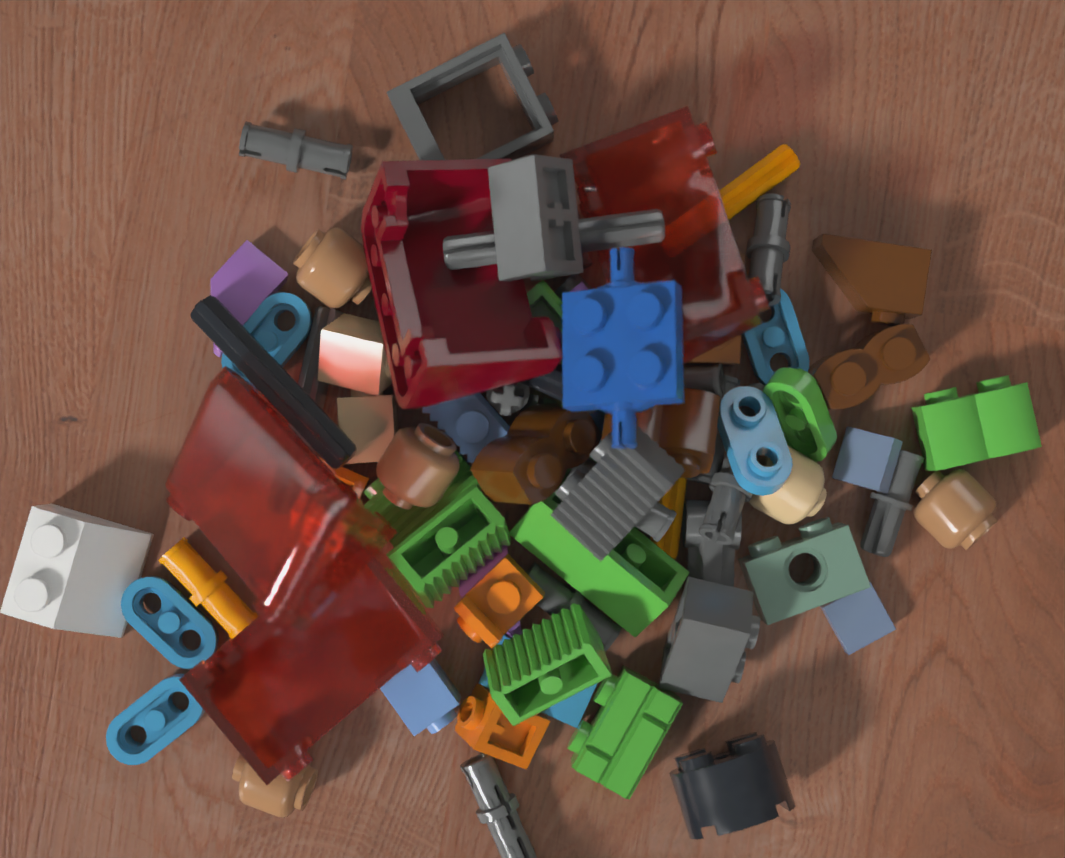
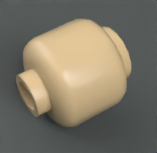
[749,446,827,524]

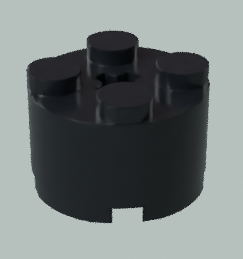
[670,732,796,840]

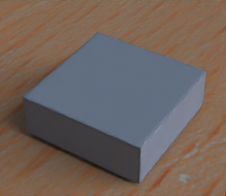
[832,426,903,494]
[820,581,896,655]

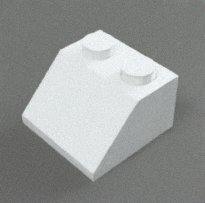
[0,504,154,638]

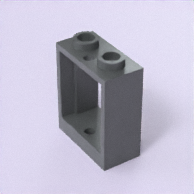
[386,33,559,161]

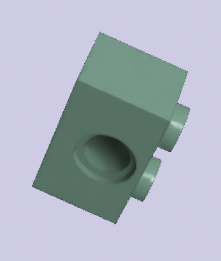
[738,517,871,625]

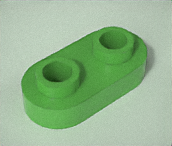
[763,368,837,462]

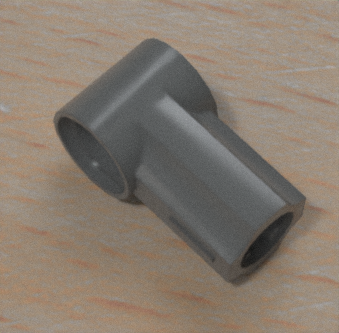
[682,499,742,587]

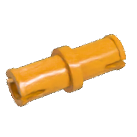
[158,537,258,640]

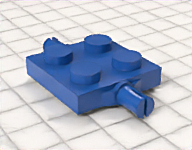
[562,247,684,449]

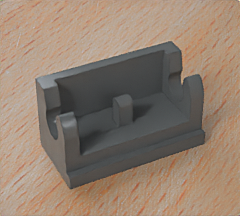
[488,155,583,281]

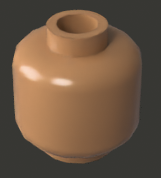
[293,227,372,309]
[376,423,460,509]
[914,469,998,550]
[232,737,318,818]

